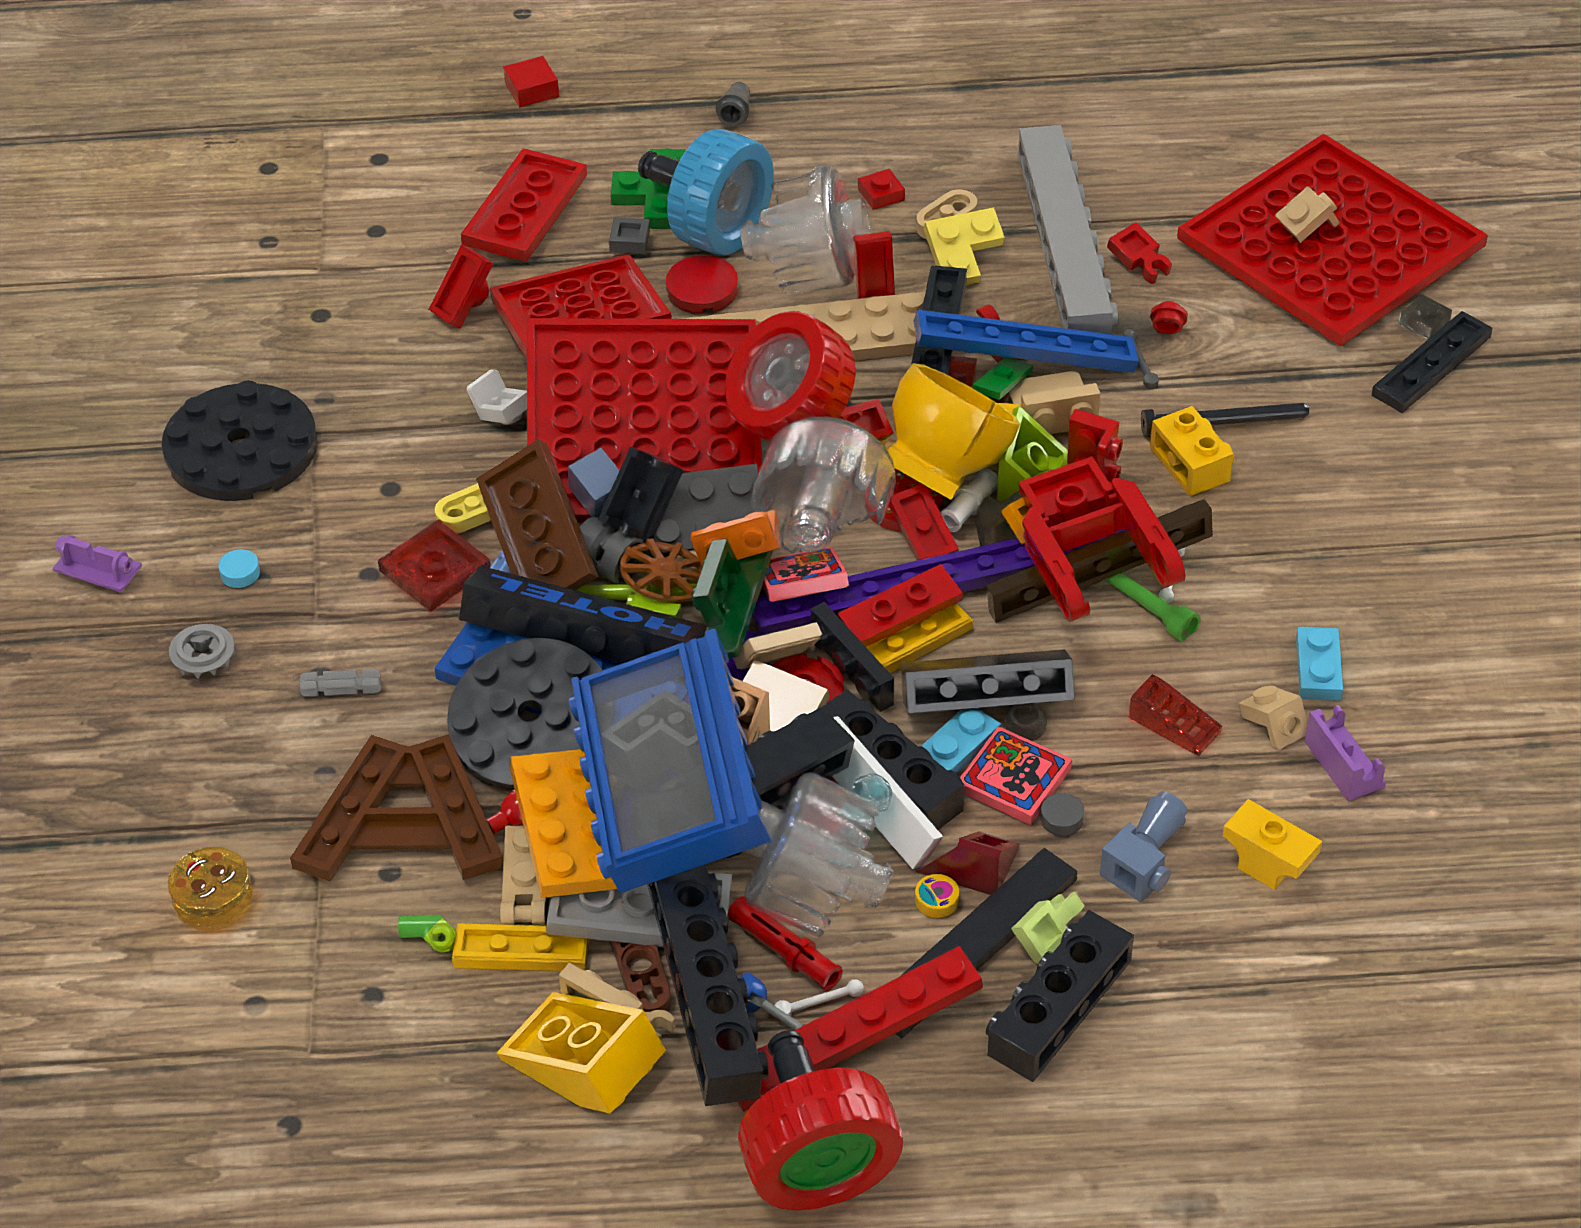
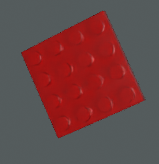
[490,254,672,359]

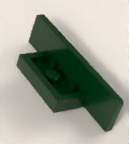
[692,539,773,658]

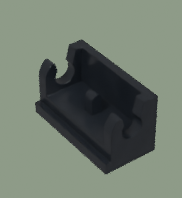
[598,446,684,540]

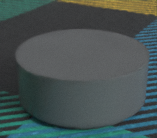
[1041,793,1084,836]

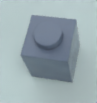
[568,448,620,518]

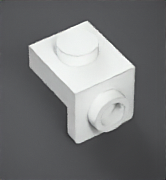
[467,369,527,425]

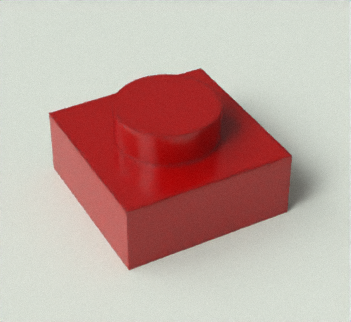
[858,169,905,210]

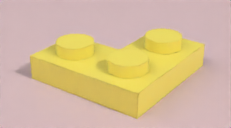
[924,207,1005,285]

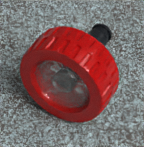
[725,311,856,447]

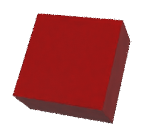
[503,56,559,108]

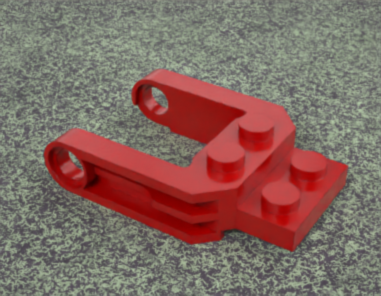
[1019,456,1186,622]

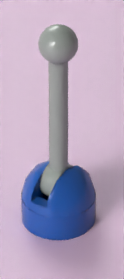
[740,972,804,1030]

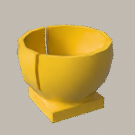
[882,363,1020,500]

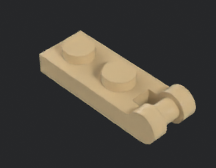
[500,825,547,926]

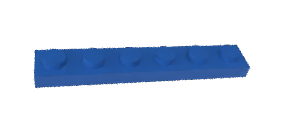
[913,309,1139,373]

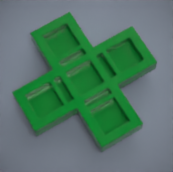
[610,148,685,229]

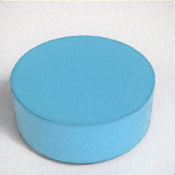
[218,549,260,588]

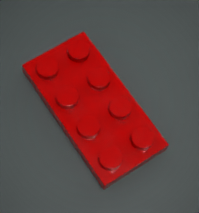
[461,148,587,262]

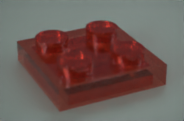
[377,519,491,612]

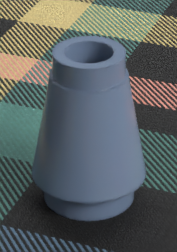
[1135,791,1188,849]

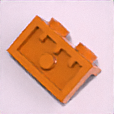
[690,509,780,566]

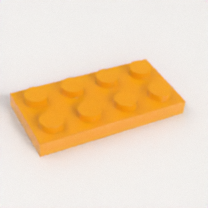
[510,749,623,898]

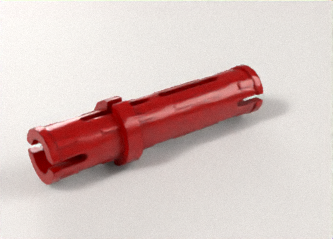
[727,896,843,991]

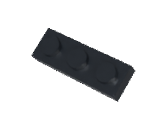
[811,602,894,712]

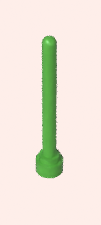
[1105,573,1201,642]

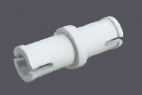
[940,468,998,532]

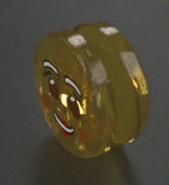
[168,847,254,931]

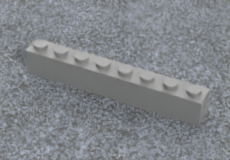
[1018,125,1118,334]

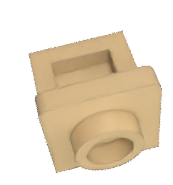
[1275,186,1340,243]
[1238,686,1308,750]

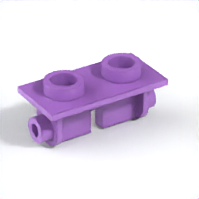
[52,535,142,593]

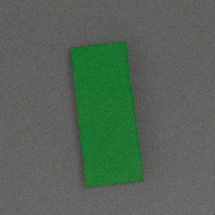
[973,358,1033,400]

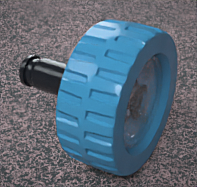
[638,129,774,256]

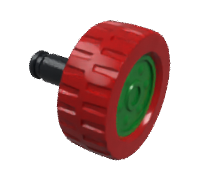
[738,1030,903,1211]

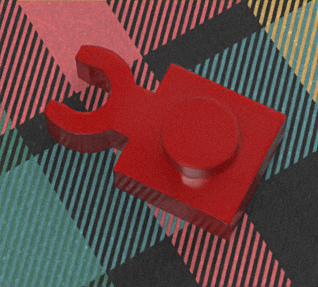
[1107,222,1172,284]

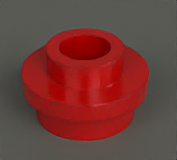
[1150,301,1188,334]

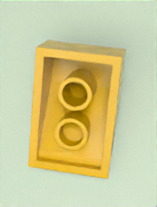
[496,992,666,1114]

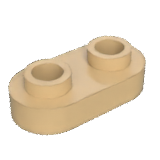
[916,189,977,239]

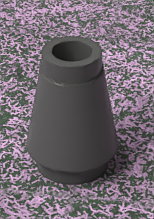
[716,82,750,126]

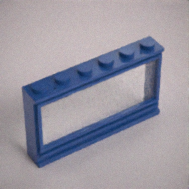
[569,628,771,893]

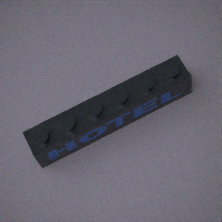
[459,566,708,680]

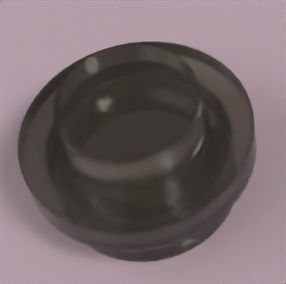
[1005,703,1047,741]

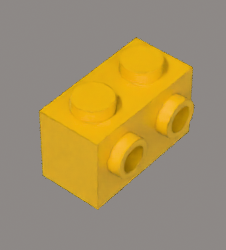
[1150,406,1234,497]

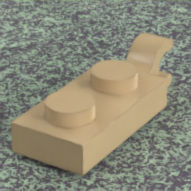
[559,963,676,1042]

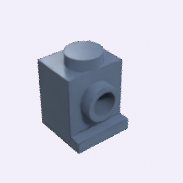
[1100,823,1171,902]

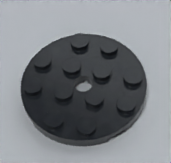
[162,380,317,501]
[447,638,615,790]

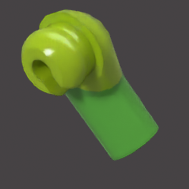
[398,915,457,953]

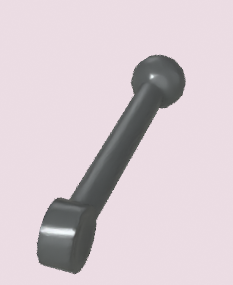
[1122,329,1159,389]

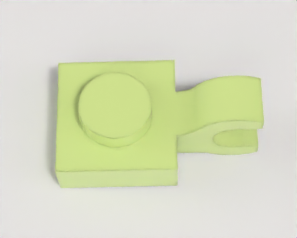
[1011,892,1084,964]

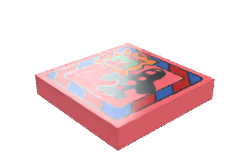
[762,546,849,602]
[960,726,1072,825]

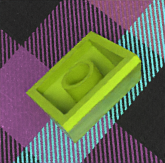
[997,406,1068,504]

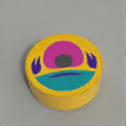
[915,874,959,918]

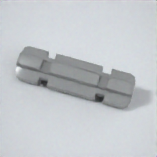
[299,669,382,697]

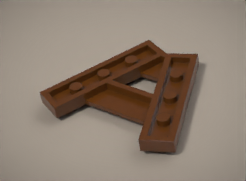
[290,734,504,881]

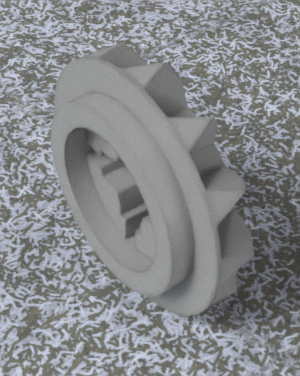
[169,624,235,679]

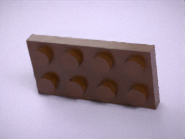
[476,439,598,590]

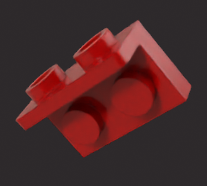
[1067,409,1123,482]

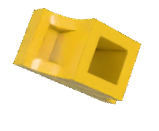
[1223,799,1322,890]

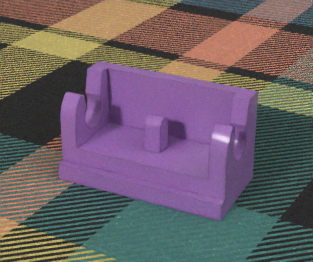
[1305,705,1386,801]

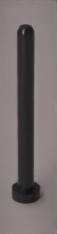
[1141,403,1309,436]

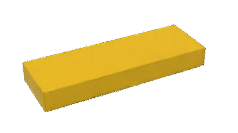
[866,603,973,673]
[452,923,589,971]

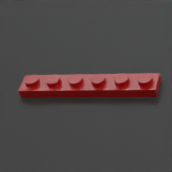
[738,946,983,1112]

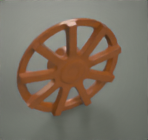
[620,538,702,603]

